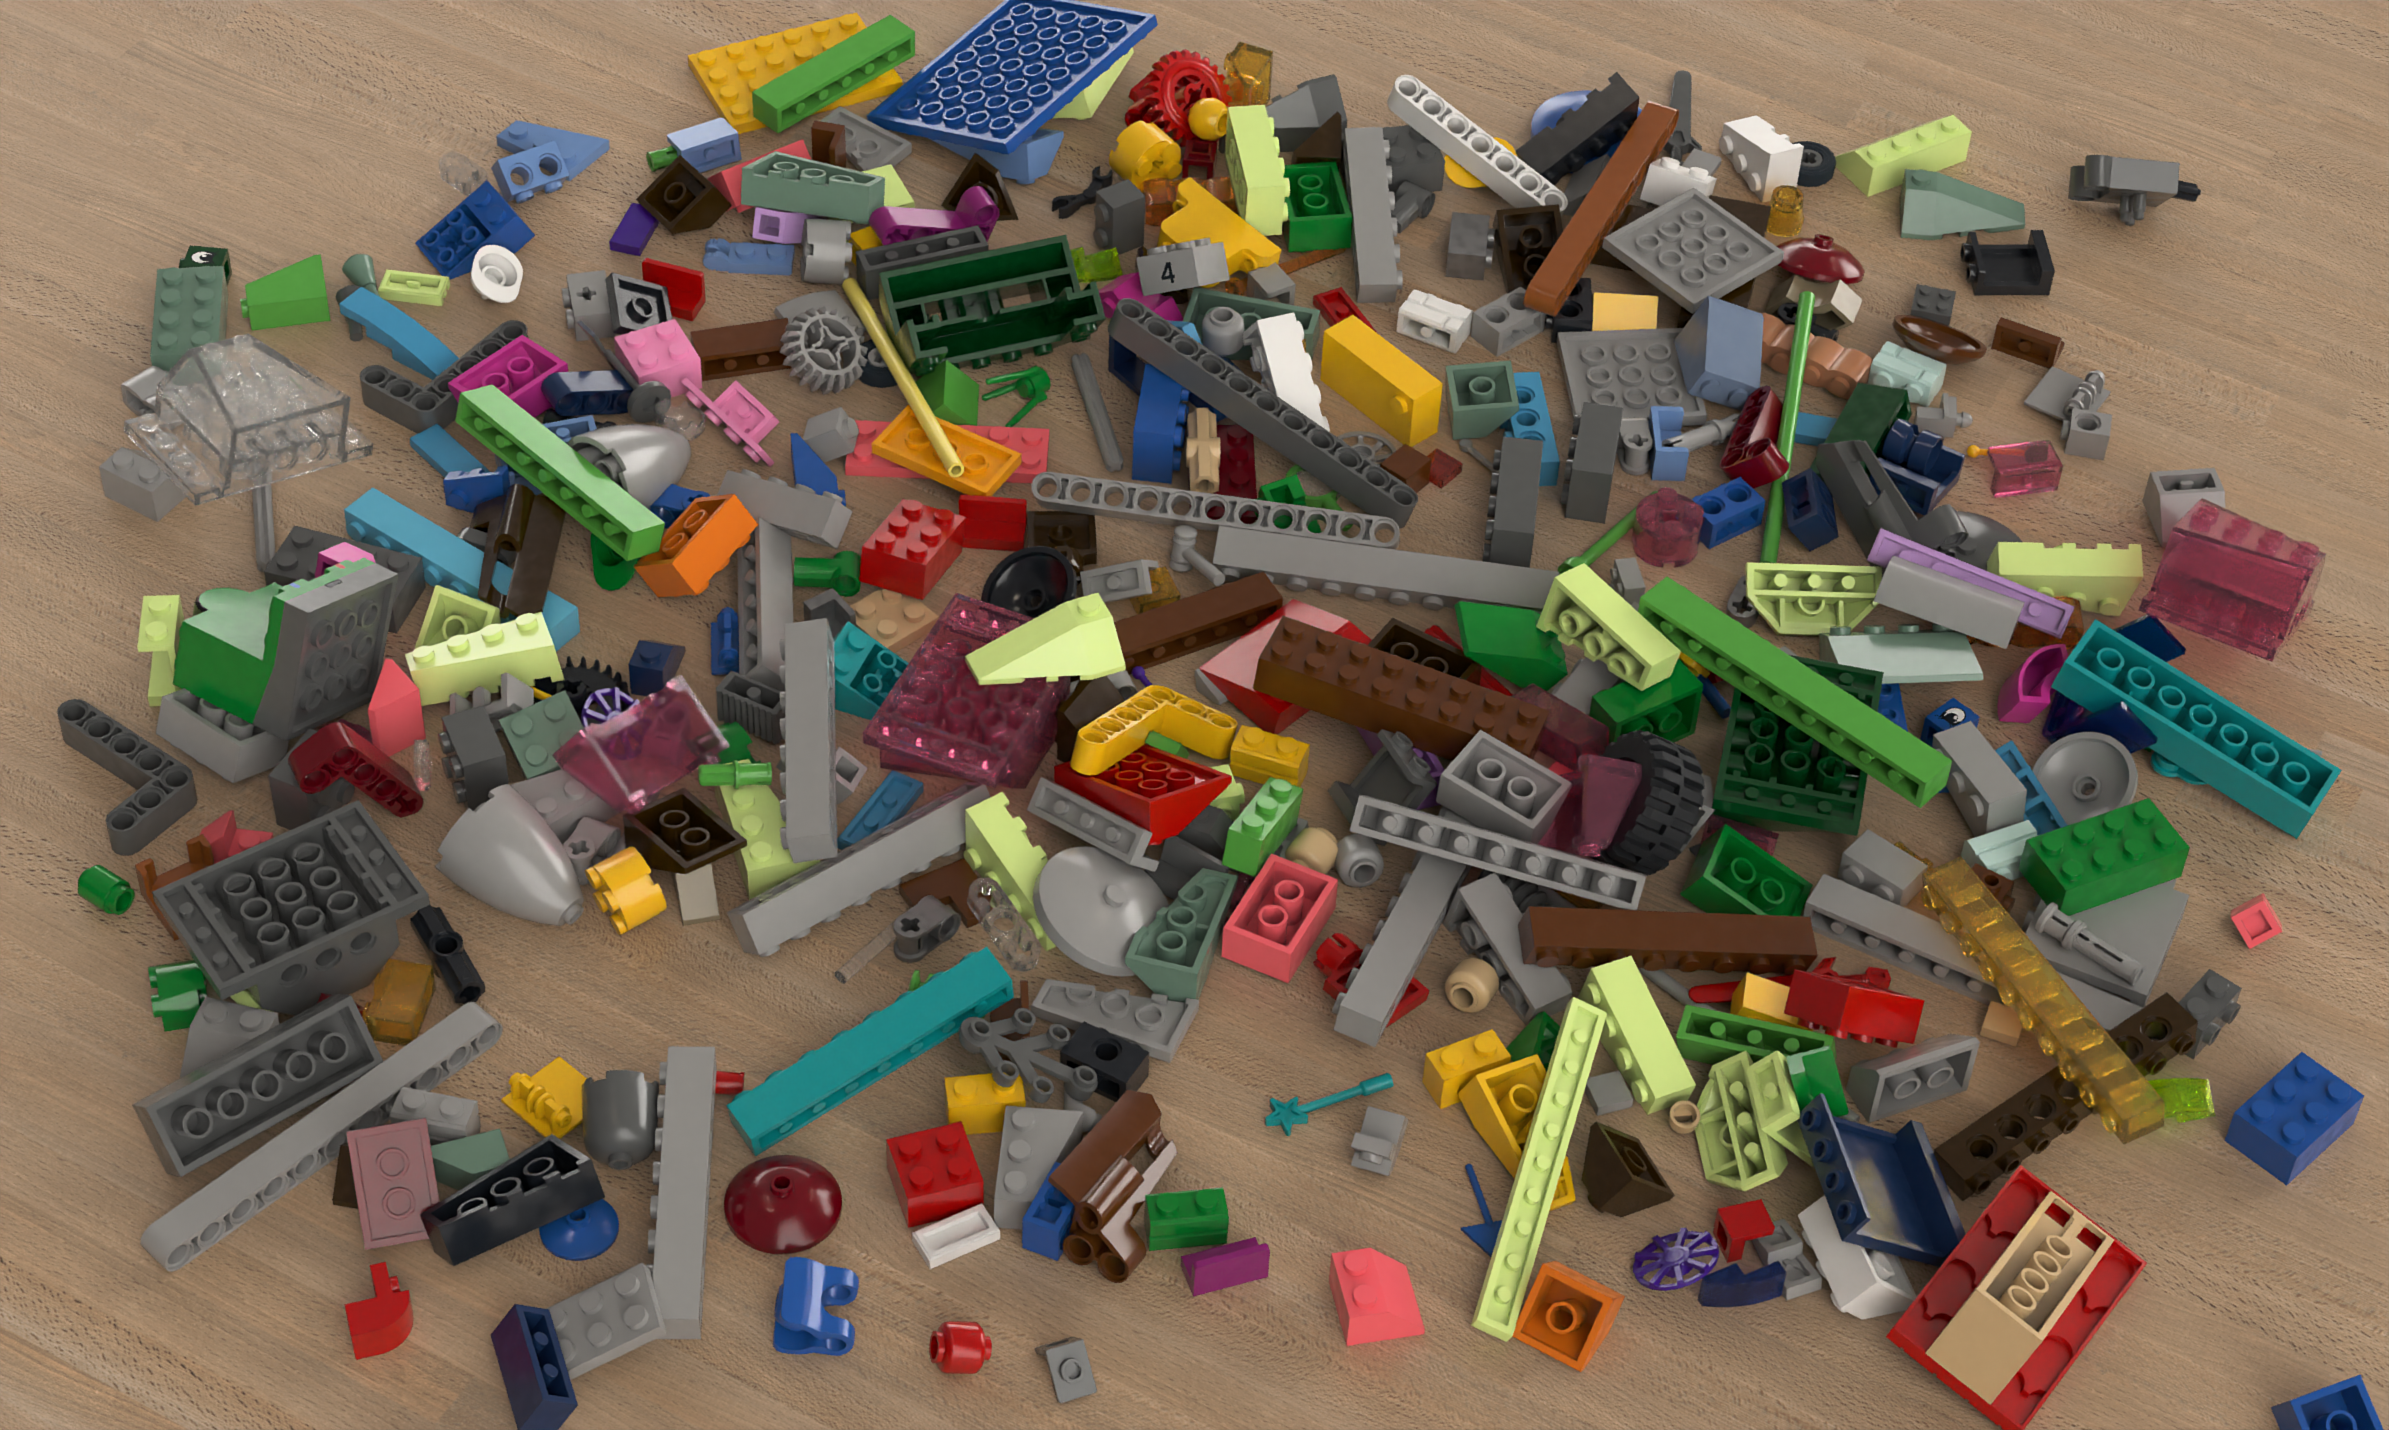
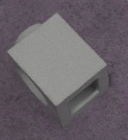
[2060,408,2112,461]

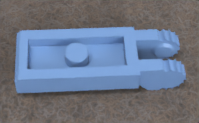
[702,238,795,275]

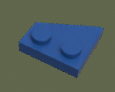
[443,466,510,513]

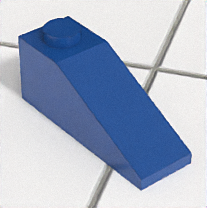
[790,433,846,506]

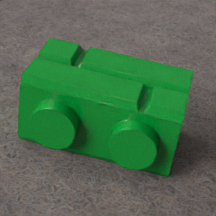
[1144,1187,1229,1251]

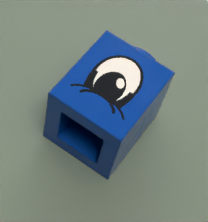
[1920,697,1980,747]

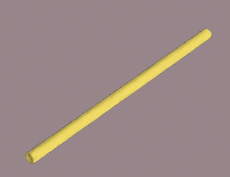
[842,278,964,477]

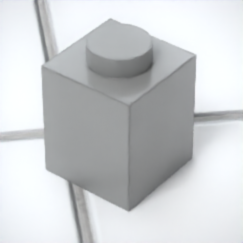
[803,407,859,463]

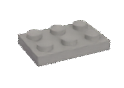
[546,1262,667,1380]

